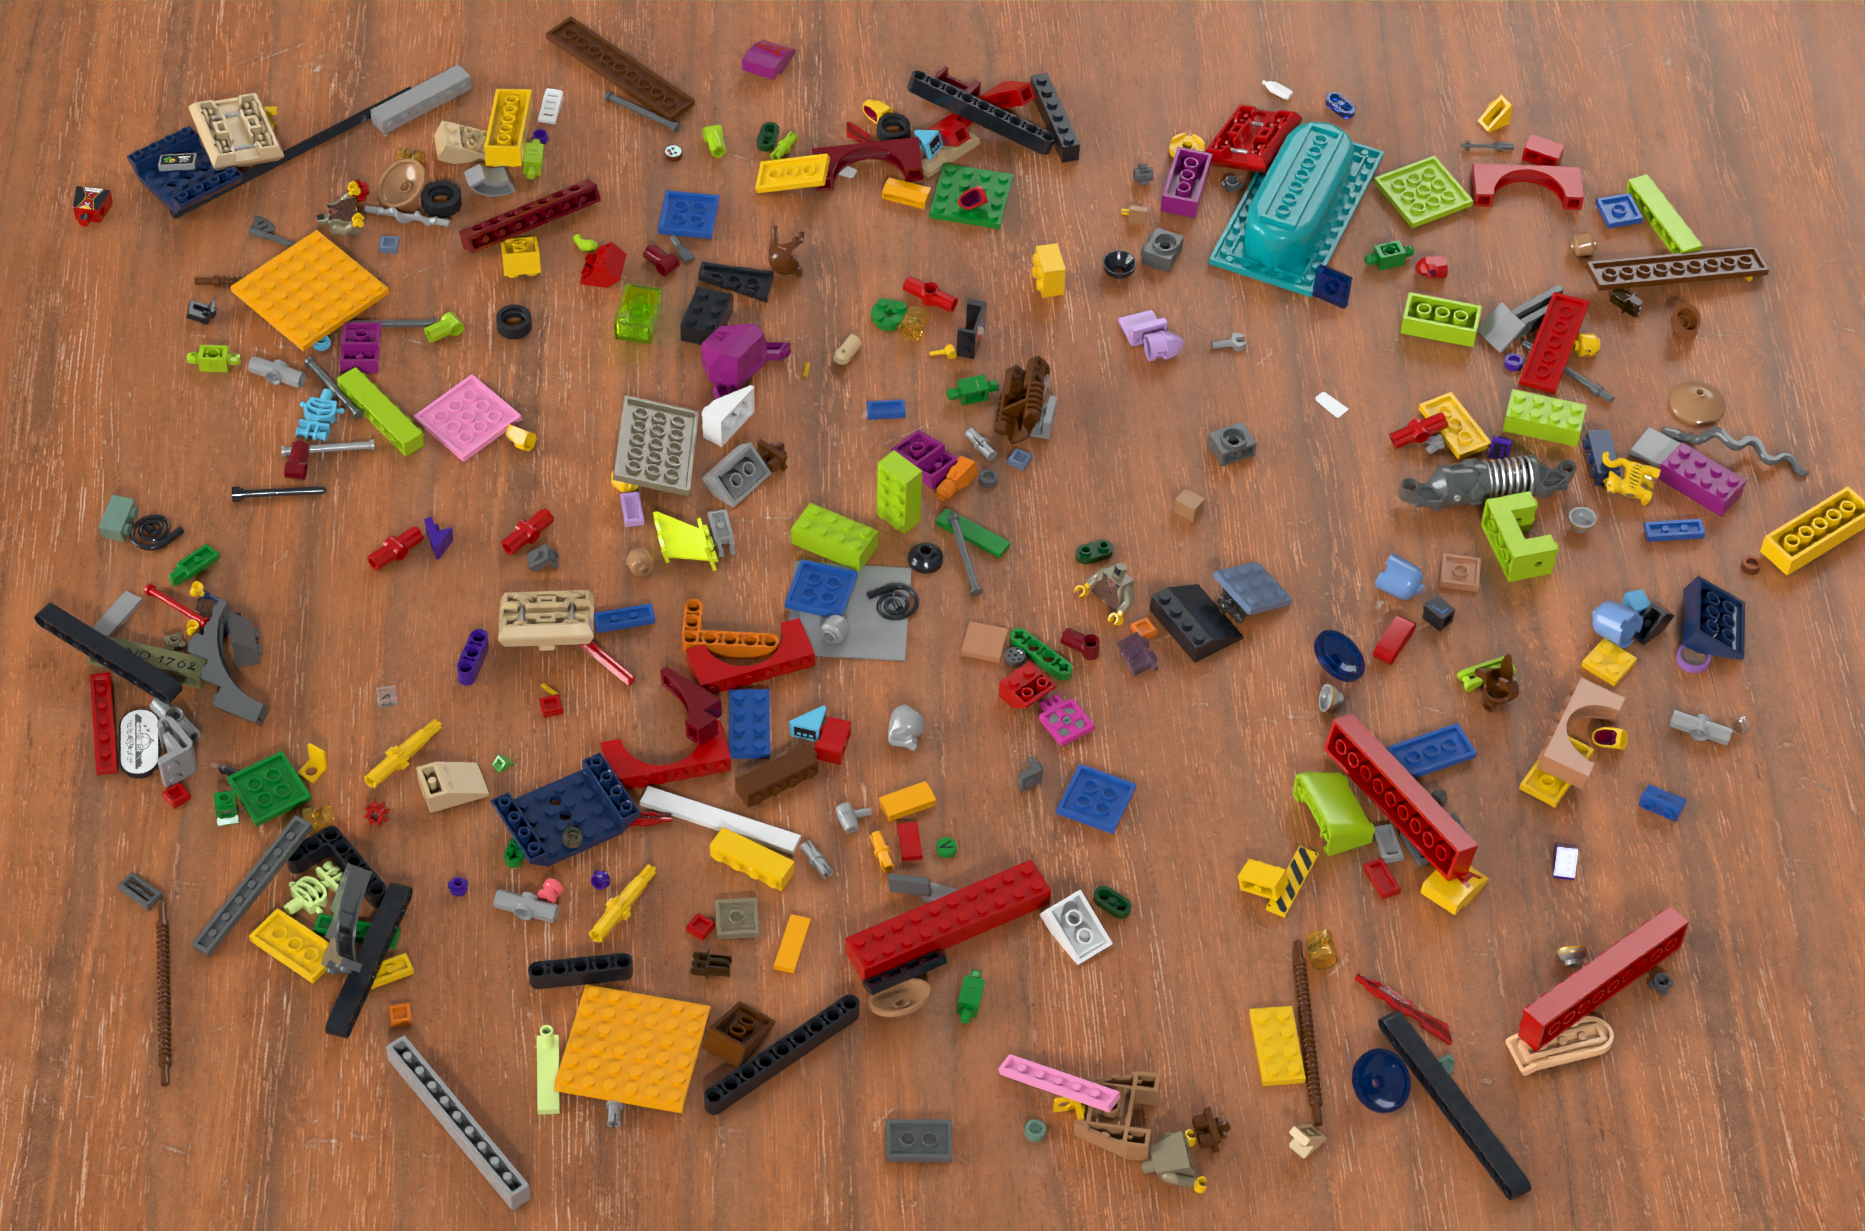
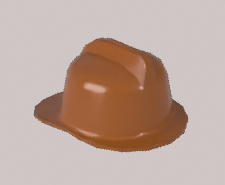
[1670,303,1701,341]

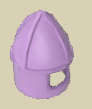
[1143,330,1184,362]

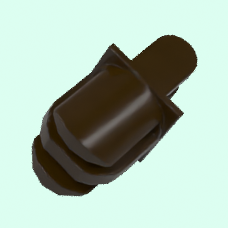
[1610,289,1643,318]
[690,950,732,979]

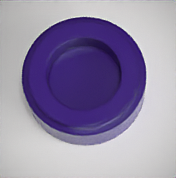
[1504,353,1524,371]

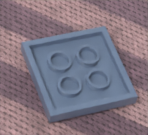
[1213,562,1293,615]

